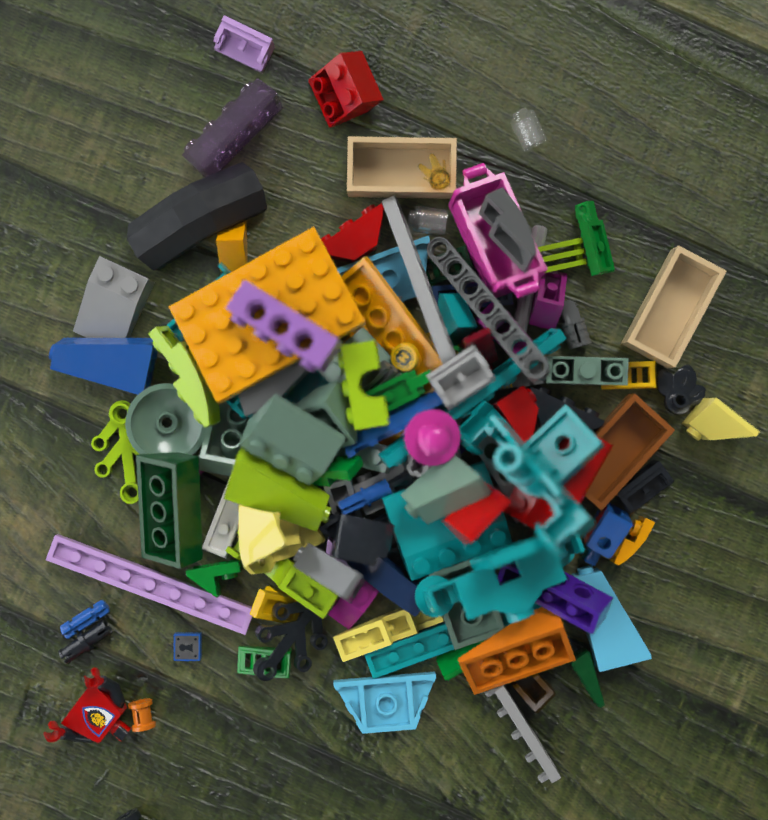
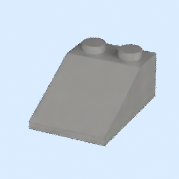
[73,256,155,338]

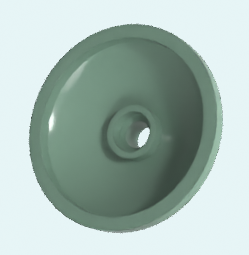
[125,383,207,455]

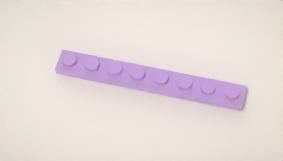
[46,534,253,635]

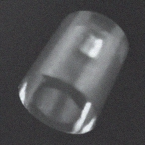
[510,107,547,152]
[408,206,448,236]

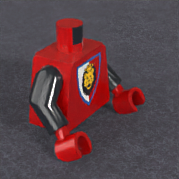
[43,667,131,743]

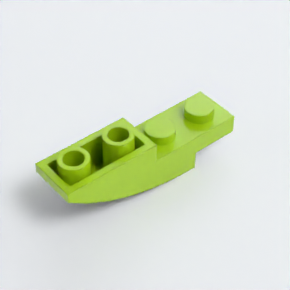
[148,326,220,428]

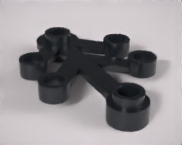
[253,602,328,681]

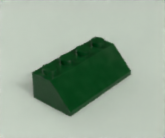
[136,452,203,569]

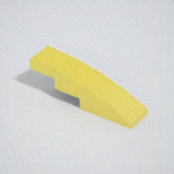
[333,608,444,662]

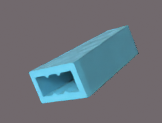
[571,565,652,672]

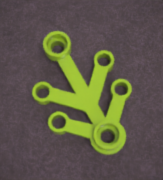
[91,401,139,504]

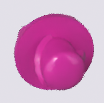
[404,409,460,466]

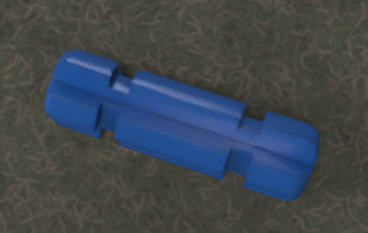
[60,600,110,639]

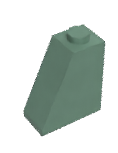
[401,455,492,524]

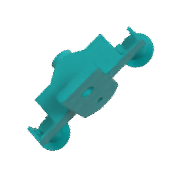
[458,400,605,557]
[415,535,585,623]

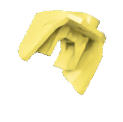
[238,505,325,575]

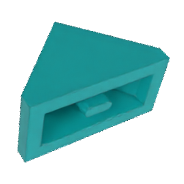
[433,293,478,346]

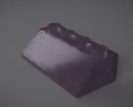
[182,78,283,178]

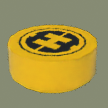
[391,342,419,371]

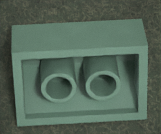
[239,394,346,485]

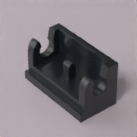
[615,460,674,515]

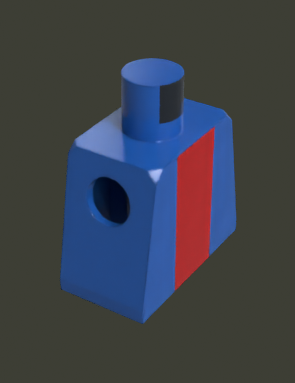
[581,502,633,566]

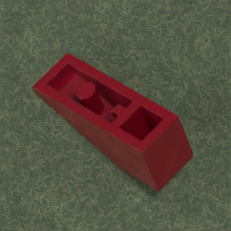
[459,327,498,370]

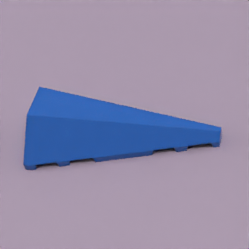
[345,391,445,458]

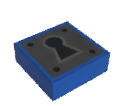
[174,632,202,661]

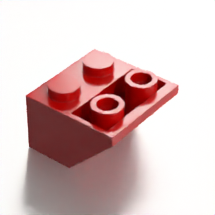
[308,51,384,128]

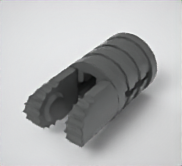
[561,299,592,350]

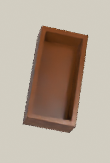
[584,393,675,511]

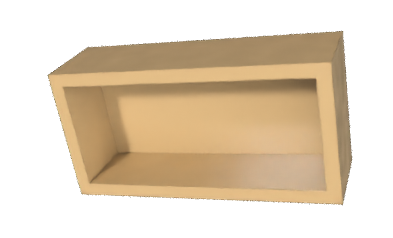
[347,137,457,199]
[621,245,726,369]

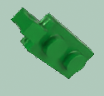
[575,201,615,276]
[365,369,432,411]

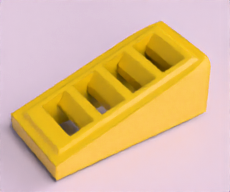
[601,361,657,390]

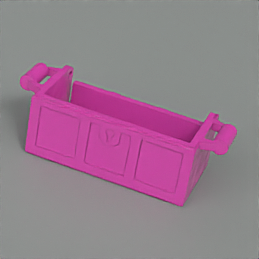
[448,163,548,298]

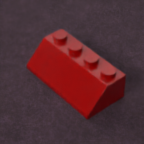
[503,436,613,530]

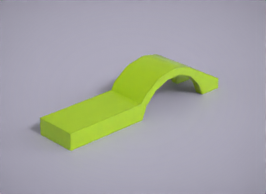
[225,530,339,619]

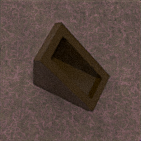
[510,673,556,714]

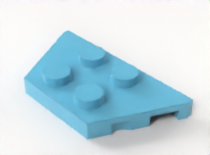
[337,235,430,302]
[333,672,436,734]

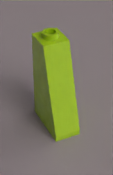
[224,447,331,532]

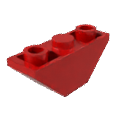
[321,203,384,263]

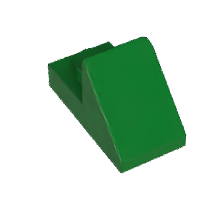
[186,559,244,598]

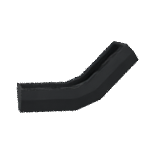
[127,162,267,271]

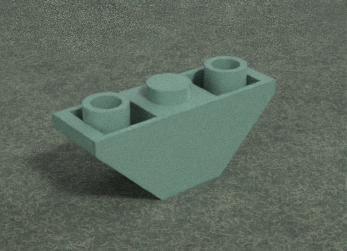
[546,356,628,385]

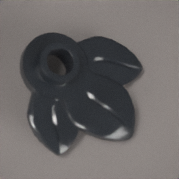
[656,364,706,415]

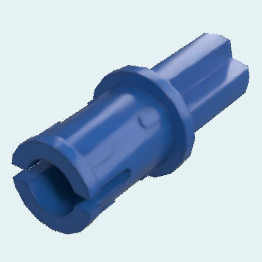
[338,478,393,515]

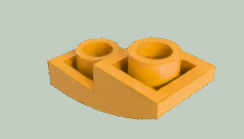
[609,516,655,565]

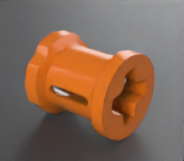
[128,698,156,732]

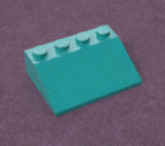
[382,461,513,581]

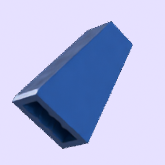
[49,338,158,395]

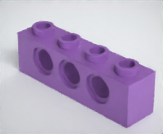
[226,280,343,373]

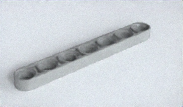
[382,195,456,364]

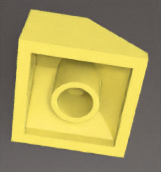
[682,398,760,441]

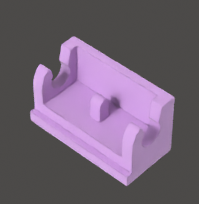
[213,15,275,73]

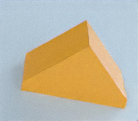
[216,220,248,272]

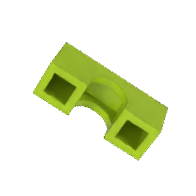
[337,340,390,430]

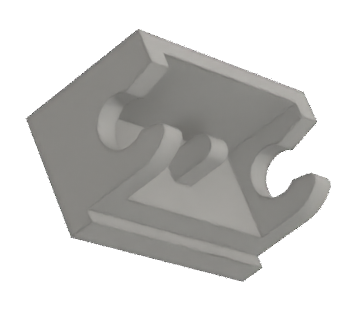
[426,345,496,410]

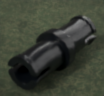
[58,619,113,665]

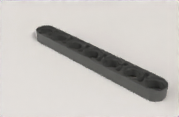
[427,237,551,382]

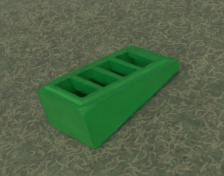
[237,646,292,679]

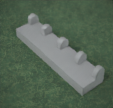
[484,685,561,783]

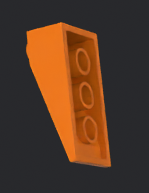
[458,607,576,695]

